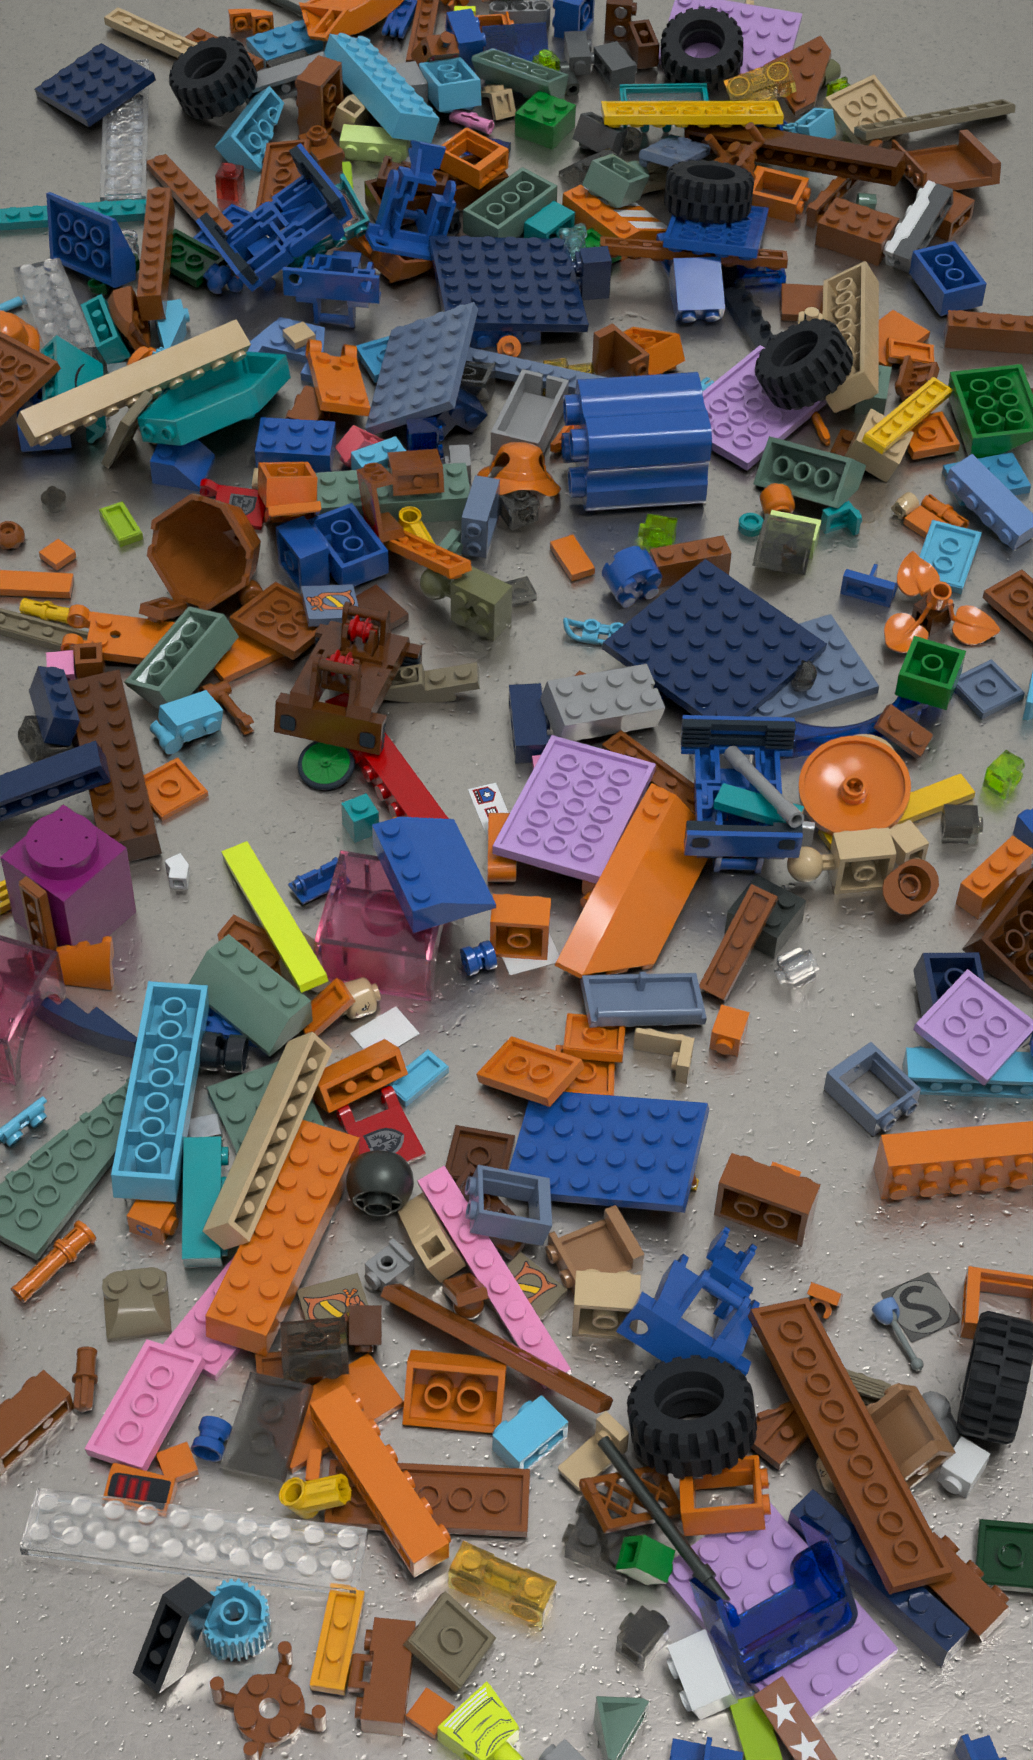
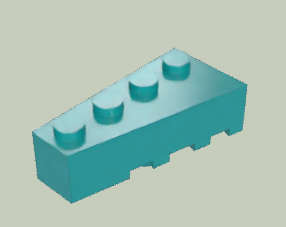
[182,1136,229,1268]

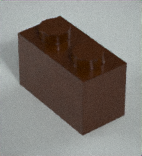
[627,19,660,69]

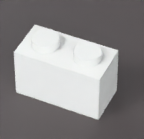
[667,1629,738,1720]

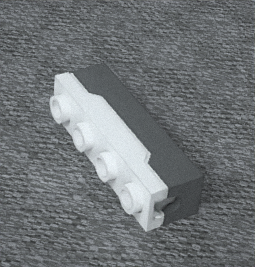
[883,180,954,273]

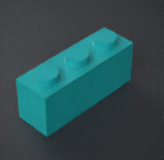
[81,294,131,364]

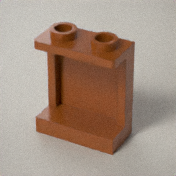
[387,449,444,496]

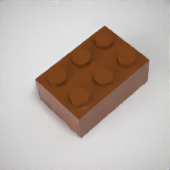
[295,55,343,135]
[815,197,900,266]
[714,1153,821,1247]

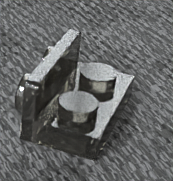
[18,715,75,763]

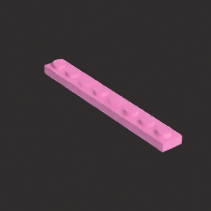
[417,1166,572,1390]

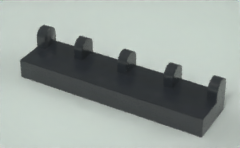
[723,278,777,351]

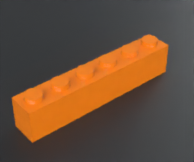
[310,1384,451,1578]

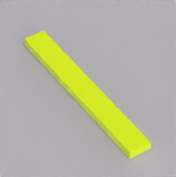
[221,841,329,993]

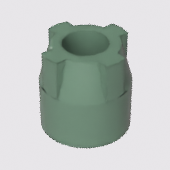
[856,193,877,210]

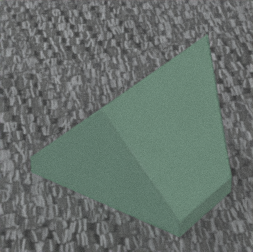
[593,1696,649,1760]

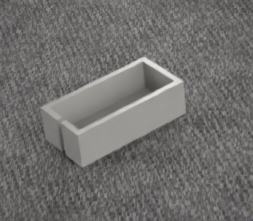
[490,369,569,456]
[540,664,665,741]

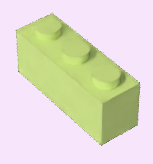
[340,124,410,164]

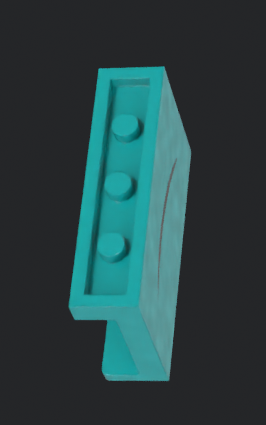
[41,335,107,443]

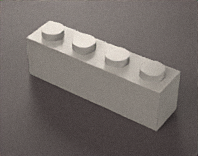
[245,51,327,105]

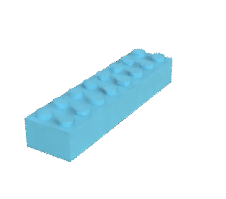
[324,33,439,143]
[111,981,209,1202]

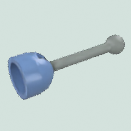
[871,1297,924,1371]

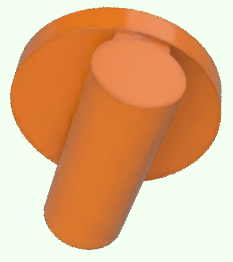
[496,335,521,357]

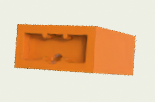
[439,127,509,190]
[752,165,811,223]
[960,1266,1033,1339]
[679,1455,771,1536]

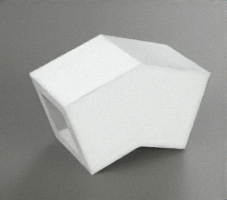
[165,853,190,890]

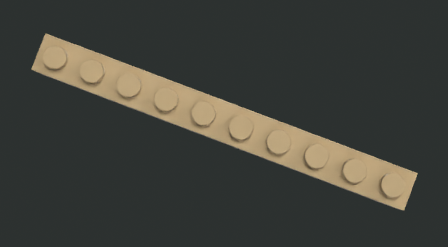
[16,319,251,447]

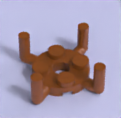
[705,122,765,181]
[210,1641,327,1760]

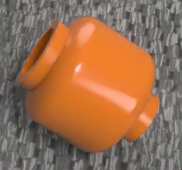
[760,483,795,519]

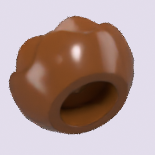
[0,521,25,550]

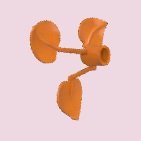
[884,551,1000,653]

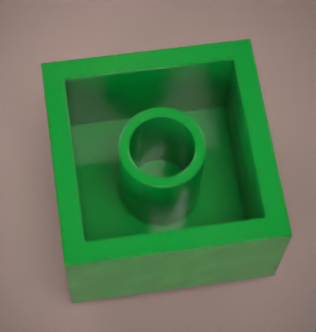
[515,90,576,150]
[895,636,966,711]

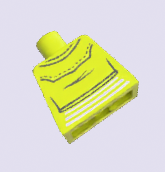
[437,1681,524,1760]

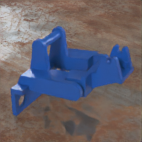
[365,140,456,261]
[282,250,381,328]
[616,1226,760,1376]

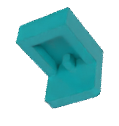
[820,501,862,536]

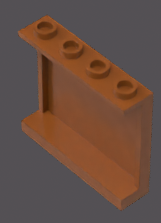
[891,129,1001,191]

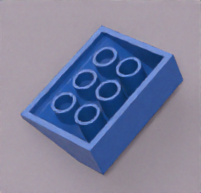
[46,192,136,288]
[372,817,496,933]

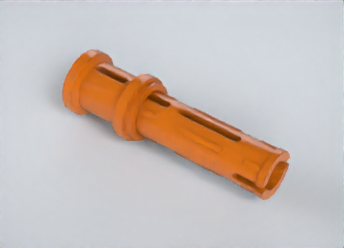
[10,1220,97,1303]

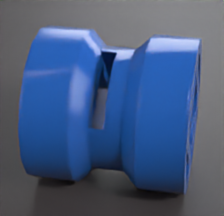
[460,940,497,976]
[191,1416,232,1462]

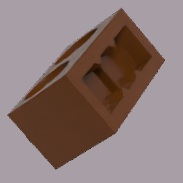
[604,0,637,43]

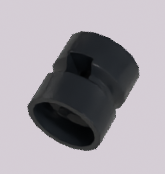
[200,1031,249,1074]

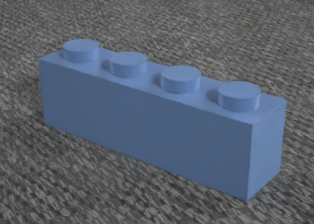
[945,454,1033,550]

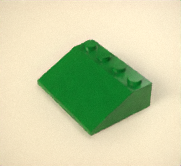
[948,364,1033,459]

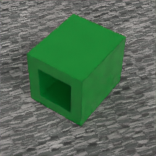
[615,1535,676,1585]

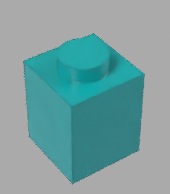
[341,793,379,843]

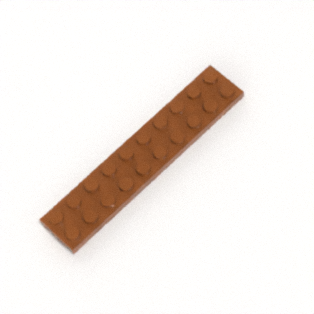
[748,1297,953,1594]

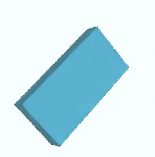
[385,1049,449,1108]

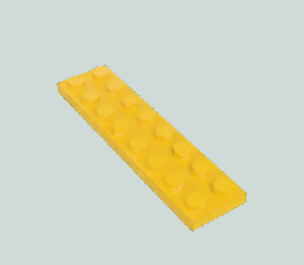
[601,101,784,128]

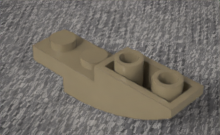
[384,662,480,703]

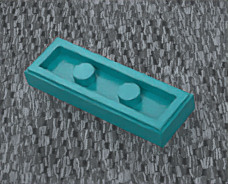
[714,783,804,826]

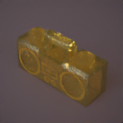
[724,58,796,101]
[448,1541,557,1628]

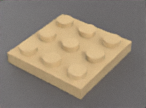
[823,74,907,145]

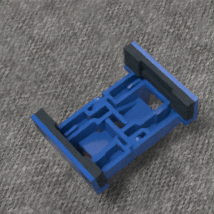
[196,143,353,292]
[681,715,803,873]

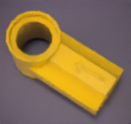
[398,506,435,544]
[279,1474,352,1519]

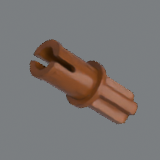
[72,1346,98,1412]

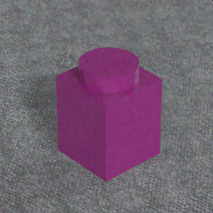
[0,804,136,947]

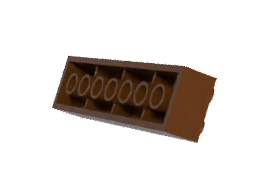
[68,669,162,861]

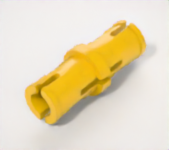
[19,598,69,625]

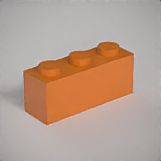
[956,835,1033,919]
[313,1039,408,1113]

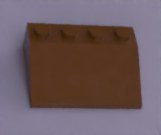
[962,867,1033,998]

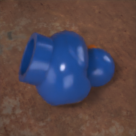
[203,263,244,294]

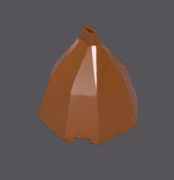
[147,493,261,611]

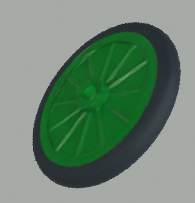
[298,741,355,790]

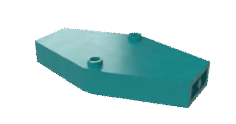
[137,351,291,446]

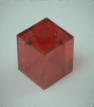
[215,162,245,202]

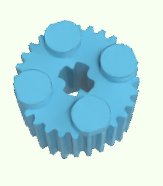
[202,1578,271,1662]

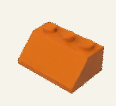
[402,1349,507,1433]

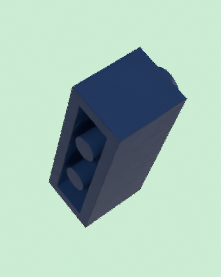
[29,666,80,746]
[508,683,552,764]

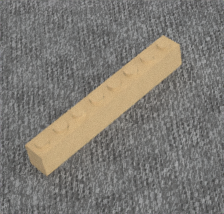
[203,1032,333,1250]

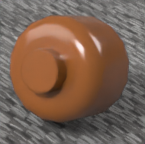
[236,580,263,606]

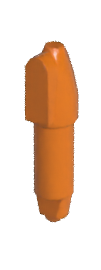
[811,411,831,446]

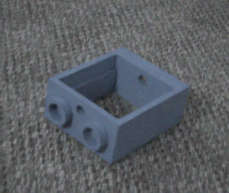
[461,475,500,558]
[824,1042,921,1136]
[465,1165,552,1246]

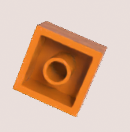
[258,462,318,508]
[490,894,551,960]

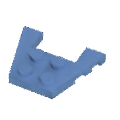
[247,317,325,383]

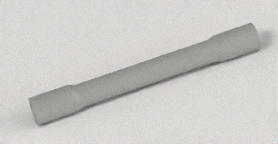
[724,746,804,828]

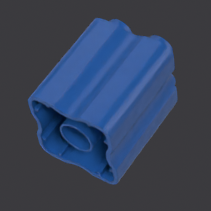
[561,372,712,511]

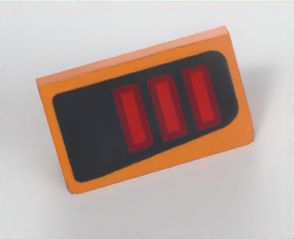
[102,1463,177,1519]

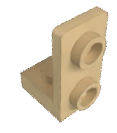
[481,84,516,120]
[633,1028,695,1084]
[558,1411,629,1491]

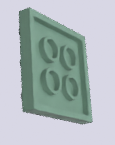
[207,1061,325,1156]

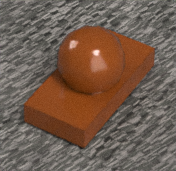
[442,1272,489,1320]

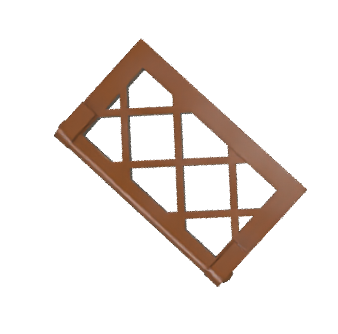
[579,1466,681,1533]

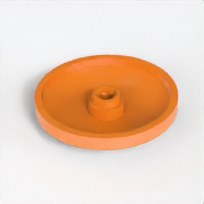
[798,736,911,836]

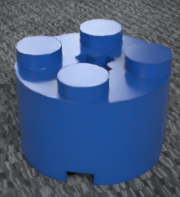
[602,546,662,608]

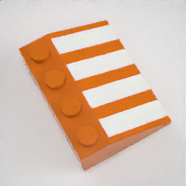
[562,185,667,262]

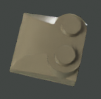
[102,1267,172,1342]

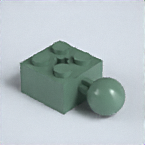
[582,154,650,208]

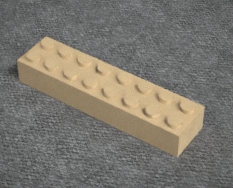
[823,261,879,413]

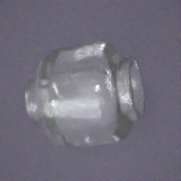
[774,947,819,990]

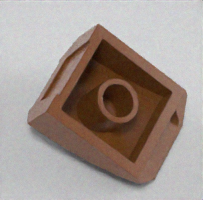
[370,242,433,283]
[108,286,151,352]

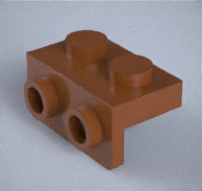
[895,355,940,402]

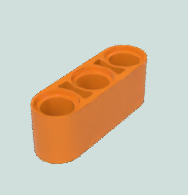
[487,813,516,882]

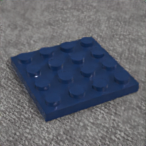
[34,43,156,127]

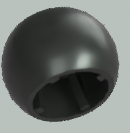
[346,1150,414,1216]

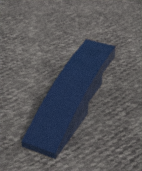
[29,990,137,1058]

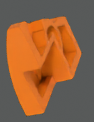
[54,936,114,990]

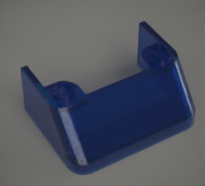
[689,1515,858,1684]

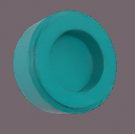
[738,513,764,537]

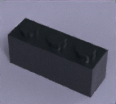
[133,1576,215,1694]

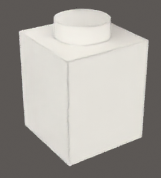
[937,1436,990,1498]

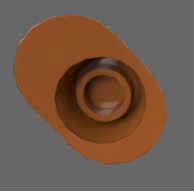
[882,859,939,915]

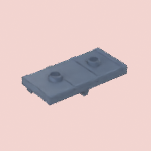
[639,134,711,167]
[581,972,707,1028]

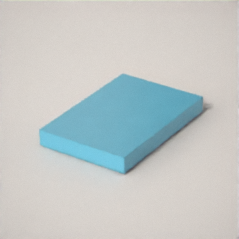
[919,520,982,594]

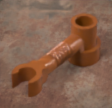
[199,680,254,735]

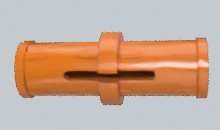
[921,494,969,528]

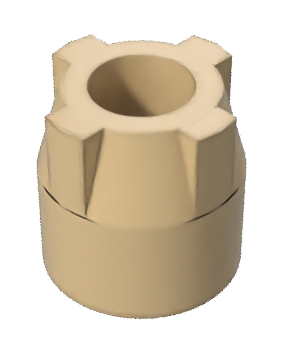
[891,492,919,520]

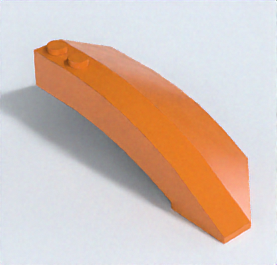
[299,0,404,41]
[554,783,708,979]

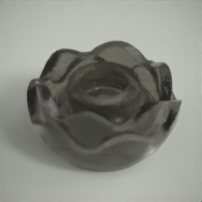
[791,660,817,692]

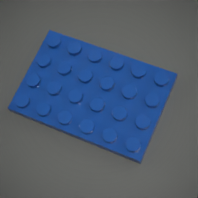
[663,205,769,261]
[509,1092,709,1213]

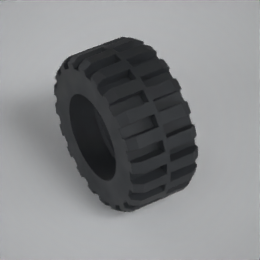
[661,6,744,93]
[169,36,258,120]
[664,160,754,224]
[755,318,853,410]
[956,1311,1033,1445]
[627,1355,757,1479]

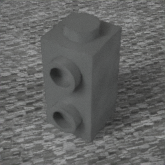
[563,31,594,76]

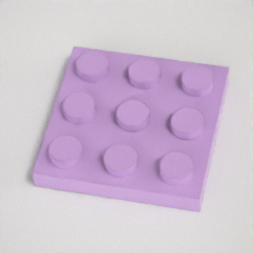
[913,969,1033,1086]

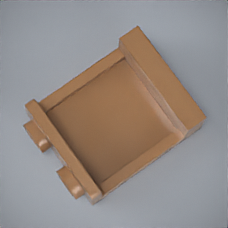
[545,1205,645,1295]
[866,1383,956,1489]

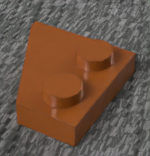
[751,1401,809,1470]

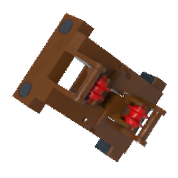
[274,601,422,755]

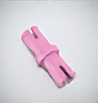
[449,109,494,135]

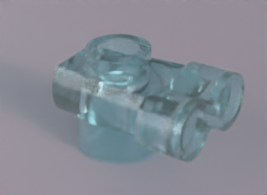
[559,223,588,262]

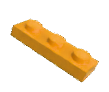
[309,1586,365,1696]

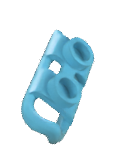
[563,617,624,645]
[0,1096,48,1147]

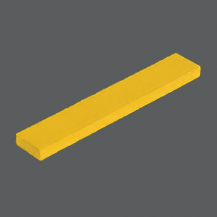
[862,377,953,454]
[818,773,975,850]

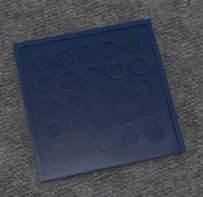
[428,235,589,332]
[602,559,827,716]

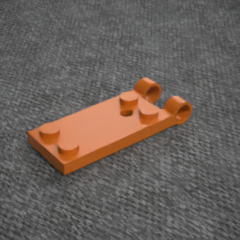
[305,339,370,417]
[61,604,175,664]

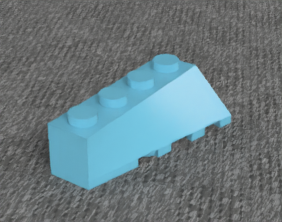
[215,86,284,172]

